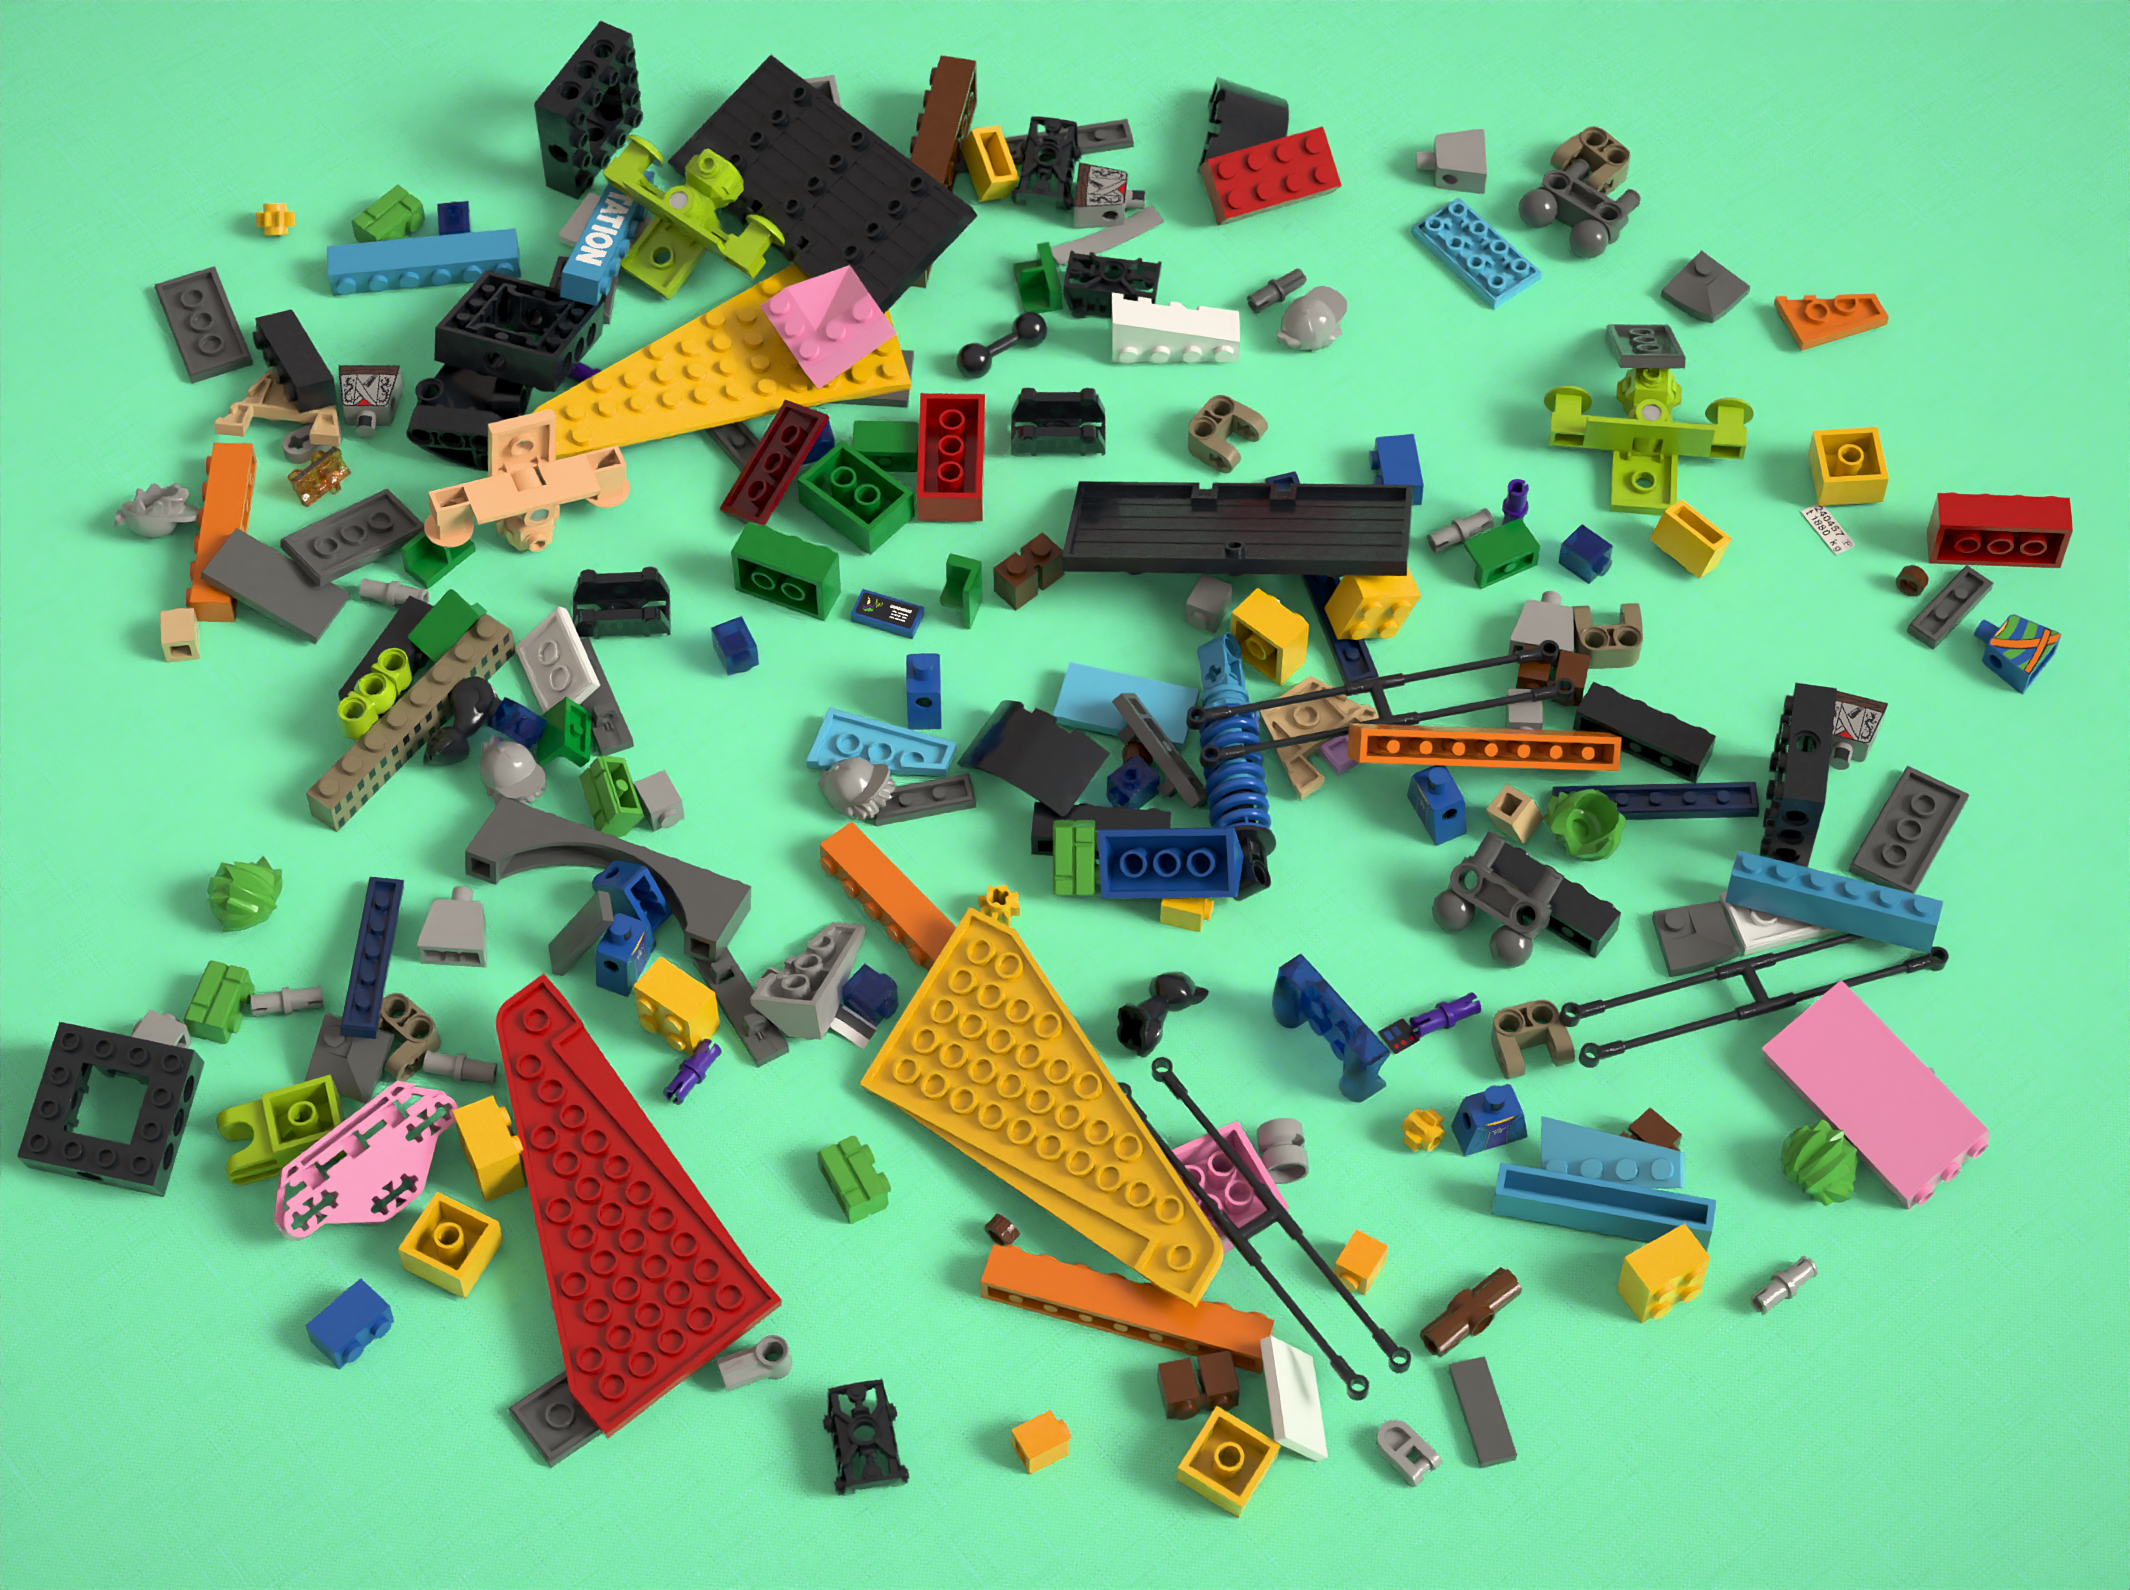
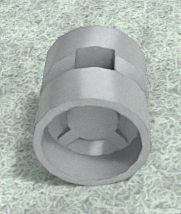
[1257,1118,1309,1184]

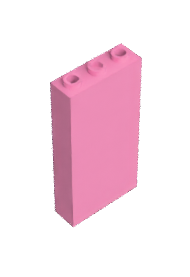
[1761,980,1989,1209]

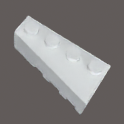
[1111,293,1240,364]

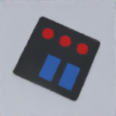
[1378,1018,1420,1054]

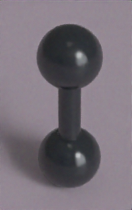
[956,312,1047,379]

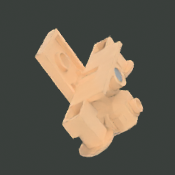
[424,409,630,552]

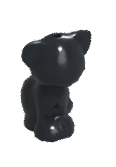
[423,676,509,766]
[1117,972,1209,1058]

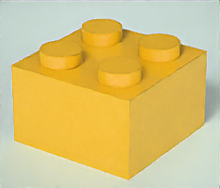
[1808,427,1889,506]
[1324,567,1421,640]
[1230,588,1309,687]
[633,956,720,1056]
[453,1095,526,1203]
[398,1192,503,1299]
[1617,1223,1710,1323]
[1175,1406,1281,1518]

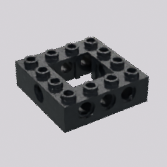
[534,21,643,200]
[434,270,604,393]
[1759,682,1837,867]
[17,1022,205,1197]

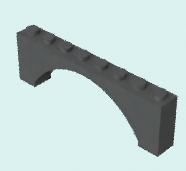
[465,797,752,964]

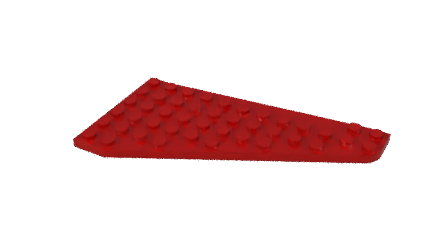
[496,974,782,1439]

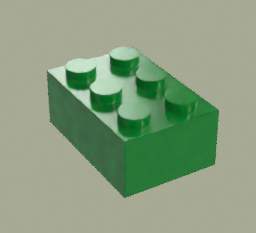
[797,440,915,555]
[731,522,841,621]

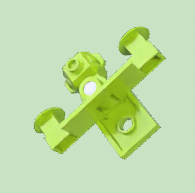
[602,135,785,301]
[1543,368,1754,516]

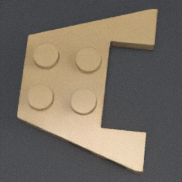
[214,370,340,447]
[1259,676,1379,801]

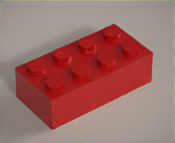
[1199,126,1342,226]
[916,393,986,521]
[1927,492,2073,568]

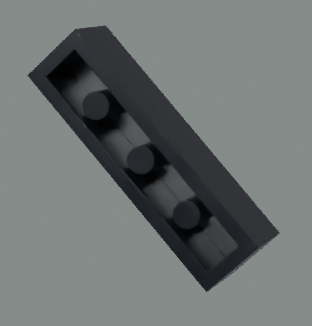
[253,309,337,413]
[338,595,434,725]
[1573,682,1716,783]
[1031,802,1171,859]
[1491,842,1621,958]

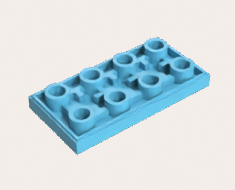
[1411,197,1542,310]
[1053,662,1199,750]

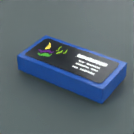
[851,589,925,639]

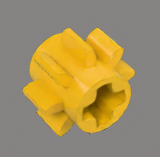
[256,203,295,235]
[978,884,1020,926]
[1401,1108,1446,1152]

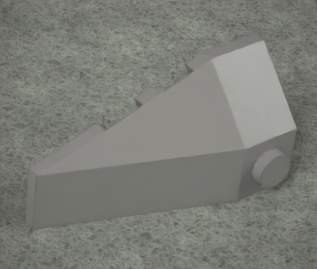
[750,922,866,1040]

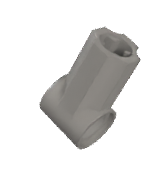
[716,1335,793,1392]

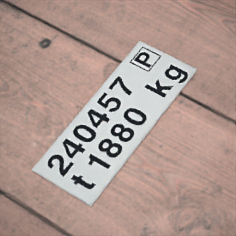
[1800,503,1856,555]

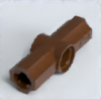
[1420,1267,1522,1358]

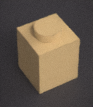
[160,608,200,663]
[1486,784,1543,845]

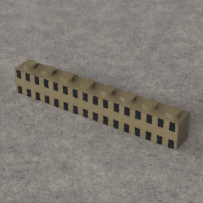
[306,614,515,832]

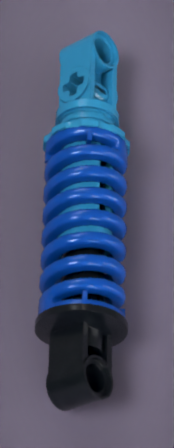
[1196,632,1276,901]

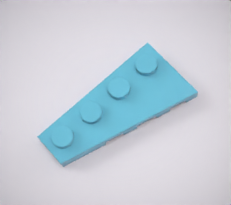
[806,707,957,777]
[1541,1116,1685,1189]

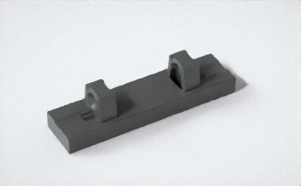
[580,637,634,756]
[1112,693,1208,808]
[692,947,789,1067]

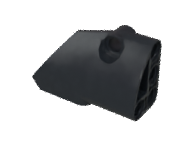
[406,364,533,472]

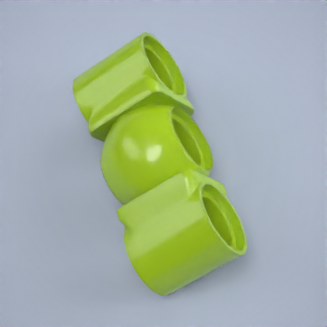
[337,648,412,740]

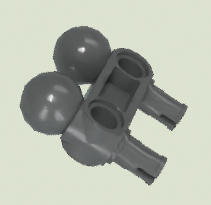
[1518,159,1641,259]
[1432,831,1565,968]

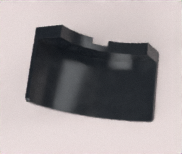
[1197,77,1289,175]
[957,700,1110,817]

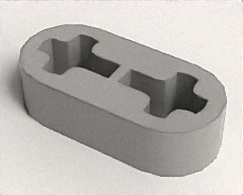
[282,423,342,464]

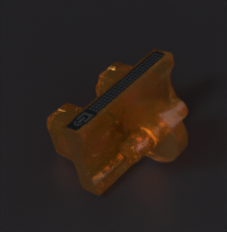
[288,446,351,508]

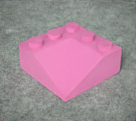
[761,265,897,389]
[1171,1121,1288,1255]

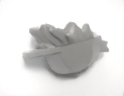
[1276,286,1347,352]
[114,483,199,539]
[479,735,546,806]
[818,757,895,820]

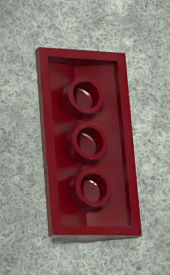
[719,399,830,526]

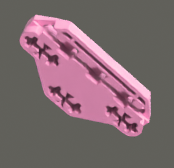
[273,1081,458,1241]

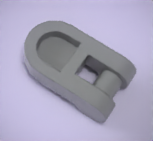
[1376,1420,1442,1487]

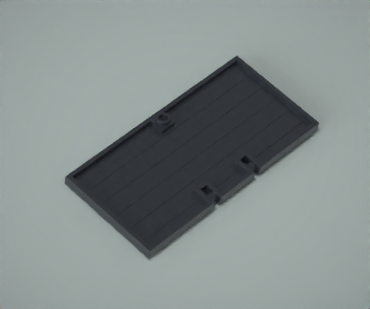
[668,55,978,314]
[1062,481,1413,578]

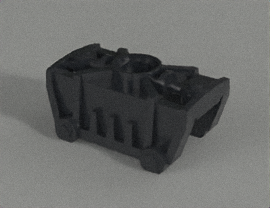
[1011,116,1082,210]
[1063,251,1162,319]
[1011,387,1106,456]
[573,567,671,640]
[823,1379,909,1496]

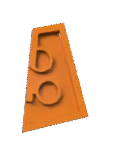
[1774,294,1889,351]

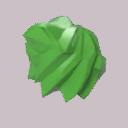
[1543,789,1627,862]
[207,856,282,932]
[1781,1119,1858,1206]

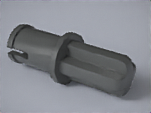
[1246,268,1307,314]

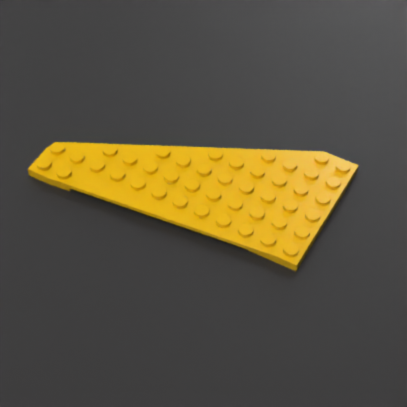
[532,264,911,461]
[859,907,1223,1308]

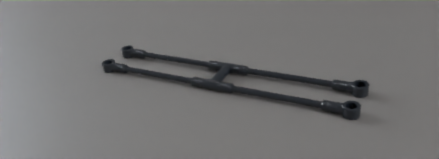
[1186,640,1575,769]
[1559,933,1949,1068]
[1118,1057,1411,1401]

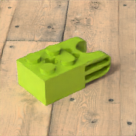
[216,1074,346,1186]

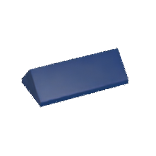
[1098,827,1244,899]

